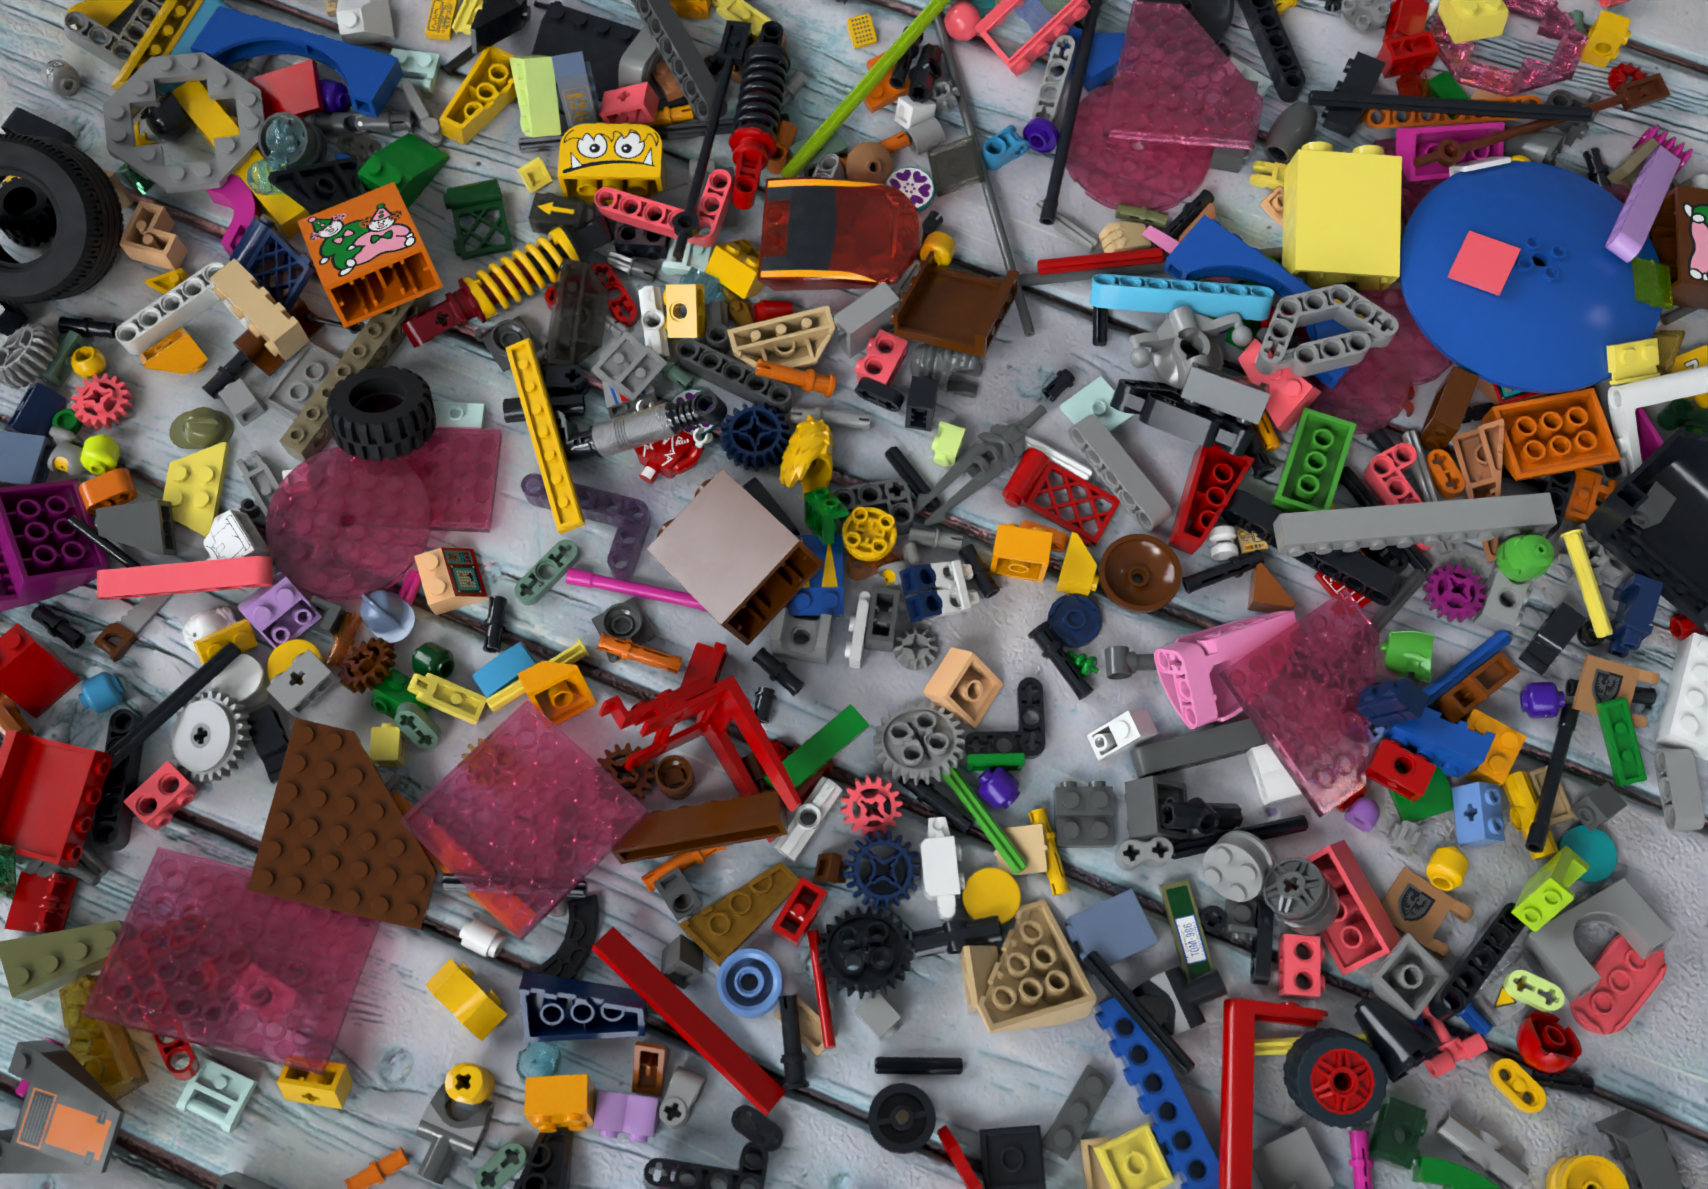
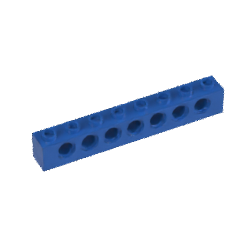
[1095,989,1219,1189]

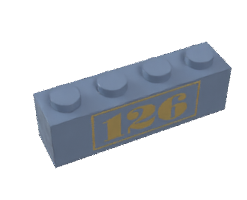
[551,51,603,129]

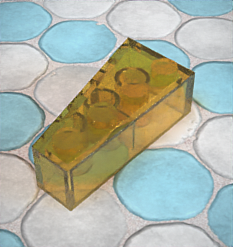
[59,974,150,1101]

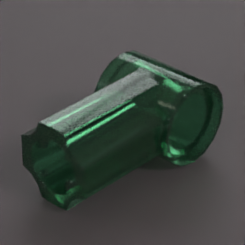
[1657,398,1708,431]

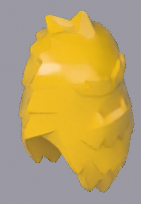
[780,414,834,499]

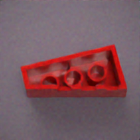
[1168,444,1255,555]

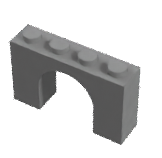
[1523,878,1674,1003]

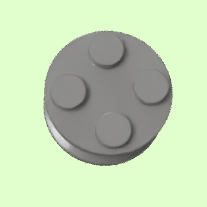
[1203,830,1275,902]

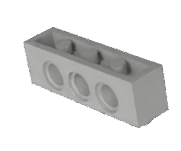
[1473,534,1546,632]

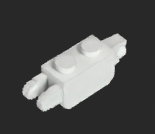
[919,817,965,922]

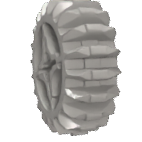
[0,322,59,389]

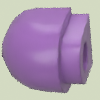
[1344,797,1380,832]

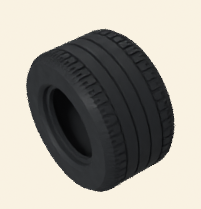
[0,133,124,304]

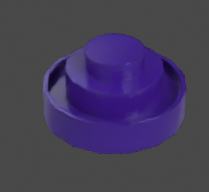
[1023,117,1059,153]

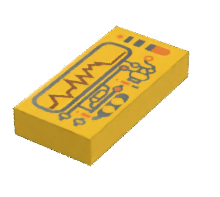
[425,0,459,41]

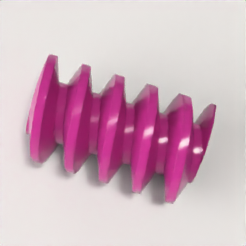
[1632,125,1694,177]

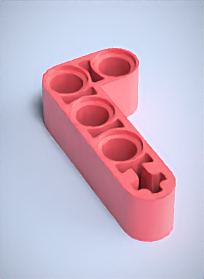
[1363,443,1433,552]

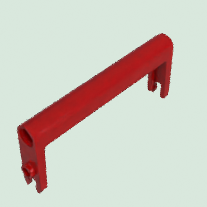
[1218,998,1328,1189]

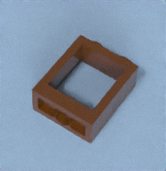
[1419,366,1480,450]

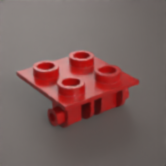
[4,871,78,934]

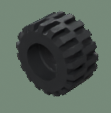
[0,176,57,247]

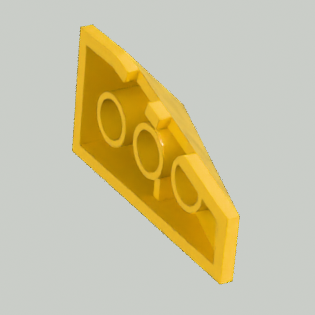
[67,0,134,30]

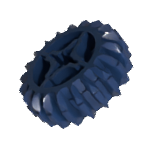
[720,401,792,472]
[843,830,921,910]

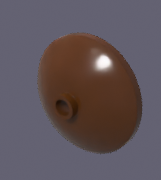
[1099,534,1182,613]

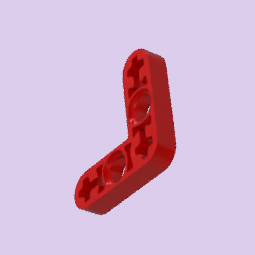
[544,262,639,328]

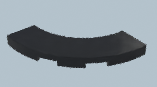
[522,894,599,979]

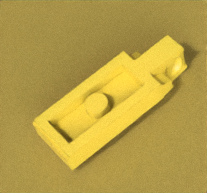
[711,0,771,41]

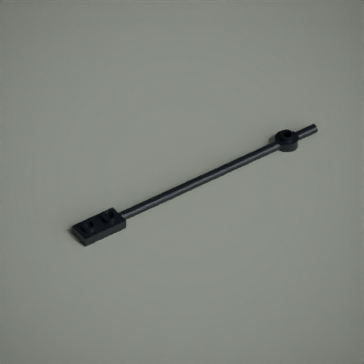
[673,20,752,259]

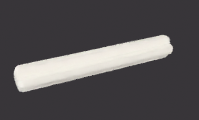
[1000,422,1093,481]

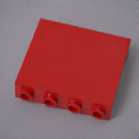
[0,729,113,868]

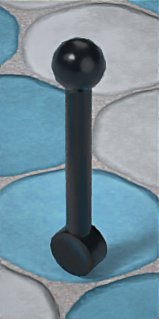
[304,313,360,334]

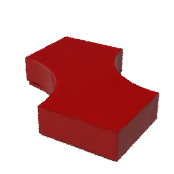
[937,1125,983,1189]

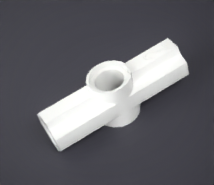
[638,285,670,362]
[774,776,843,862]

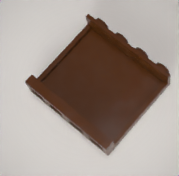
[891,251,1019,358]

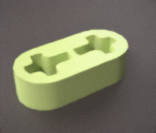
[1503,970,1564,1012]

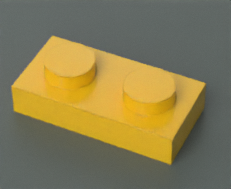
[193,619,258,665]

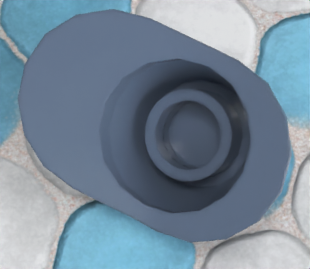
[360,590,416,643]

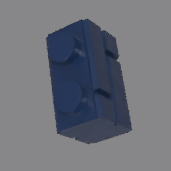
[1356,678,1428,728]

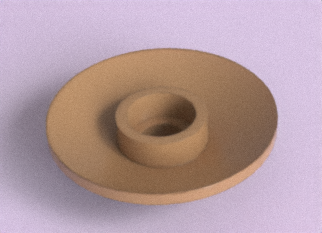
[845,142,893,193]

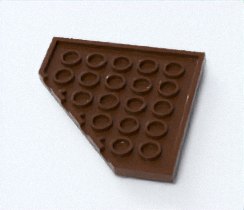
[247,718,438,930]

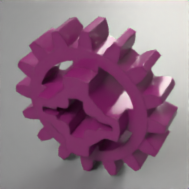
[1423,563,1487,623]

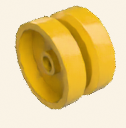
[1545,1154,1629,1189]

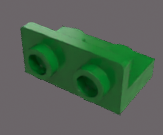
[804,488,848,545]

